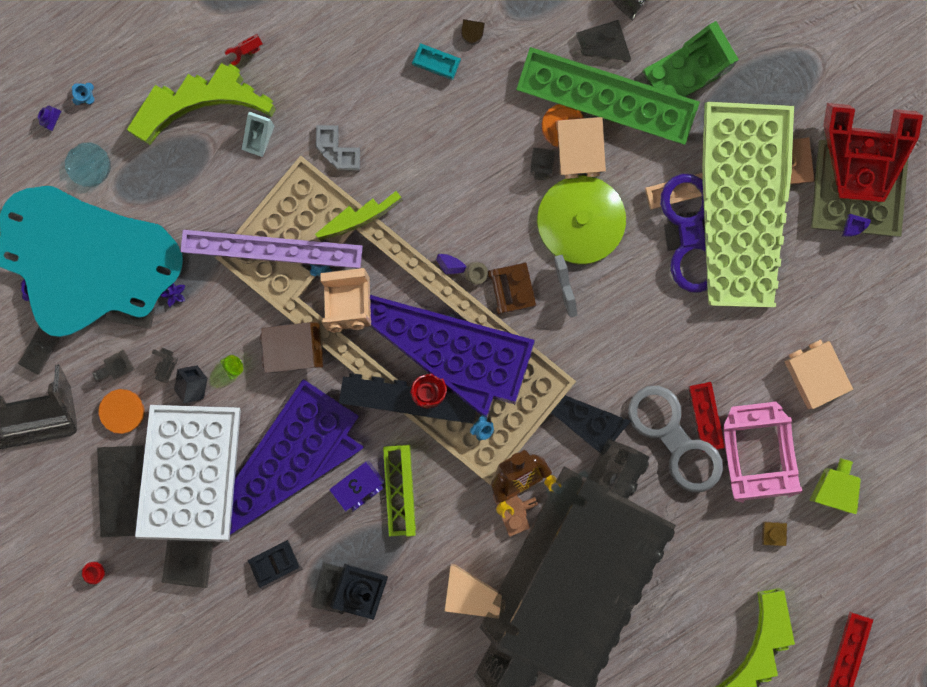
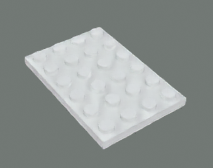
[135,405,241,542]

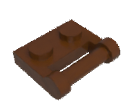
[488,262,536,314]

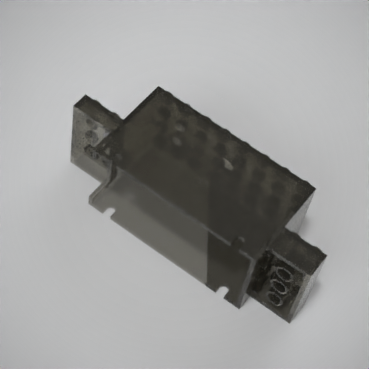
[474,439,676,687]

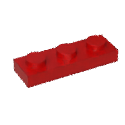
[688,382,725,452]

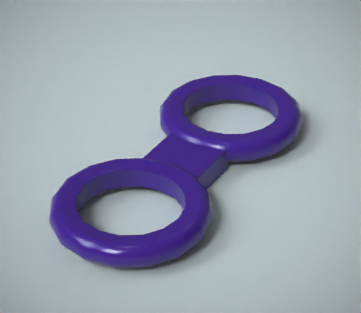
[660,174,708,293]

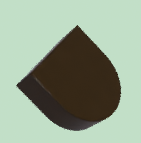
[461,19,485,45]

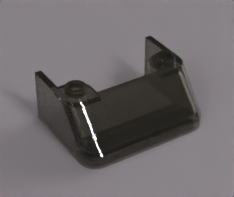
[0,364,77,449]

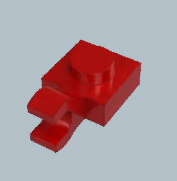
[224,34,263,65]

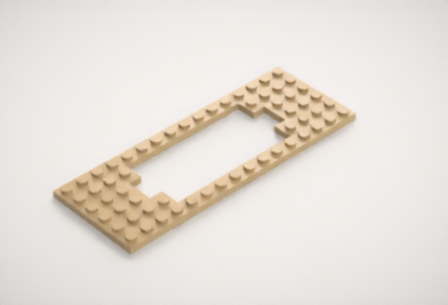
[215,156,576,485]

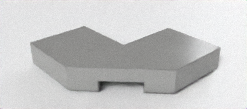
[316,125,360,171]
[554,255,578,318]

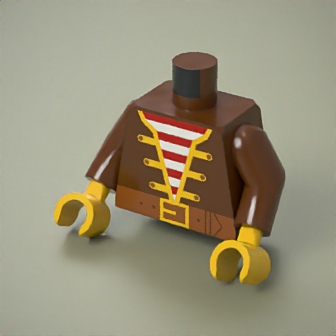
[491,450,561,519]

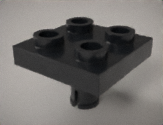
[330,563,388,620]

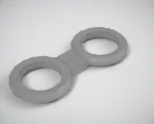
[628,386,723,492]

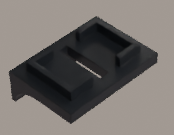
[248,540,303,590]

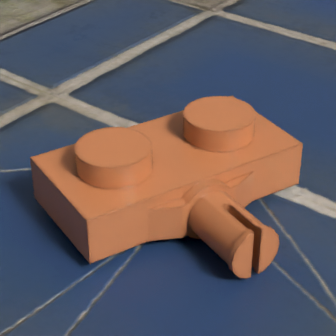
[493,494,538,537]

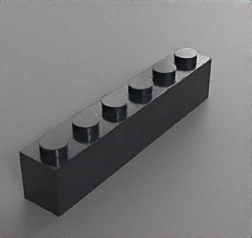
[339,373,476,424]

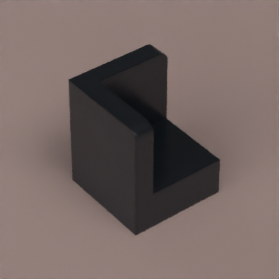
[174,365,208,403]

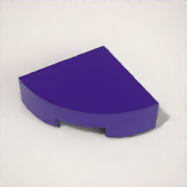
[842,214,871,237]
[436,254,466,274]

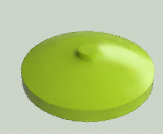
[537,176,626,265]

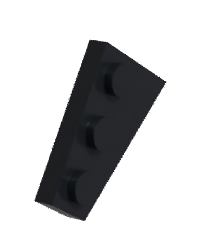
[551,395,631,455]

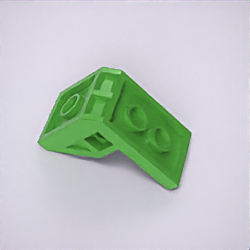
[642,21,739,97]

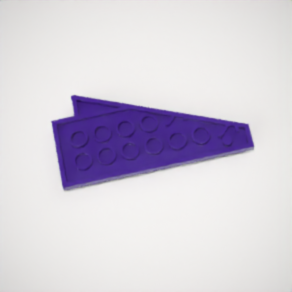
[370,295,535,418]
[230,379,364,535]

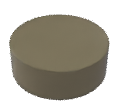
[465,262,488,285]

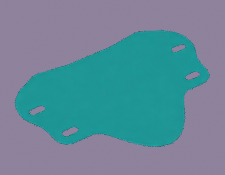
[0,186,183,337]

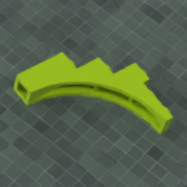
[127,63,276,145]
[716,588,795,687]

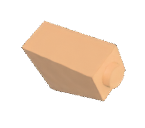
[445,564,505,618]

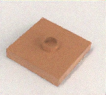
[790,138,815,185]

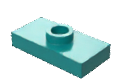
[412,43,461,80]

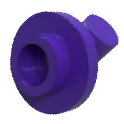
[38,105,62,131]

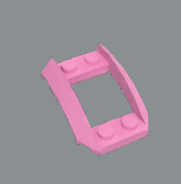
[723,402,802,503]

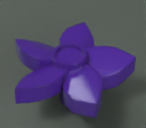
[161,283,186,307]

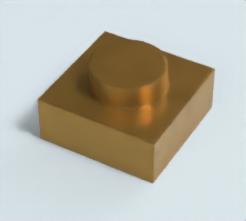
[762,522,787,546]

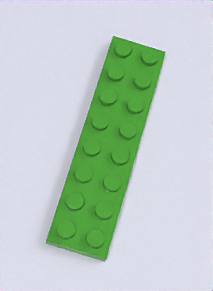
[516,47,700,145]

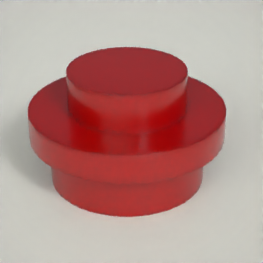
[82,562,105,585]

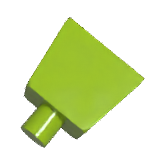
[809,458,861,514]

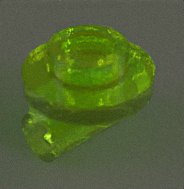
[220,355,243,380]

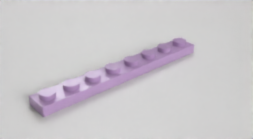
[181,230,363,269]

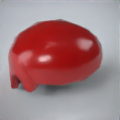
[410,374,447,409]

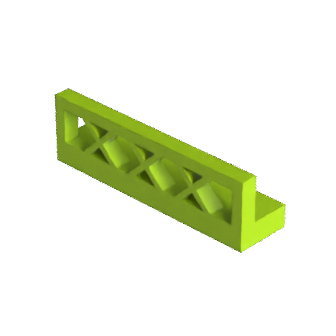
[383,445,416,536]

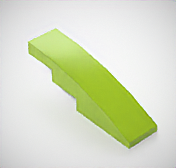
[315,191,403,240]

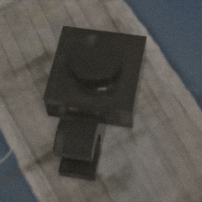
[92,350,135,382]

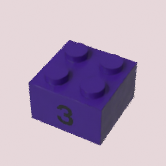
[329,460,385,511]

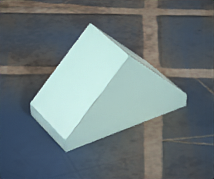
[242,112,274,157]

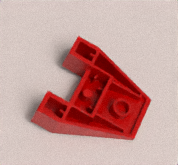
[823,103,923,202]

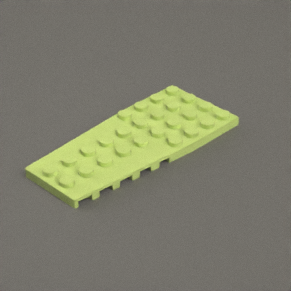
[702,102,794,307]

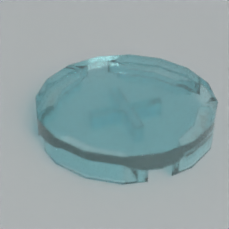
[65,143,111,187]

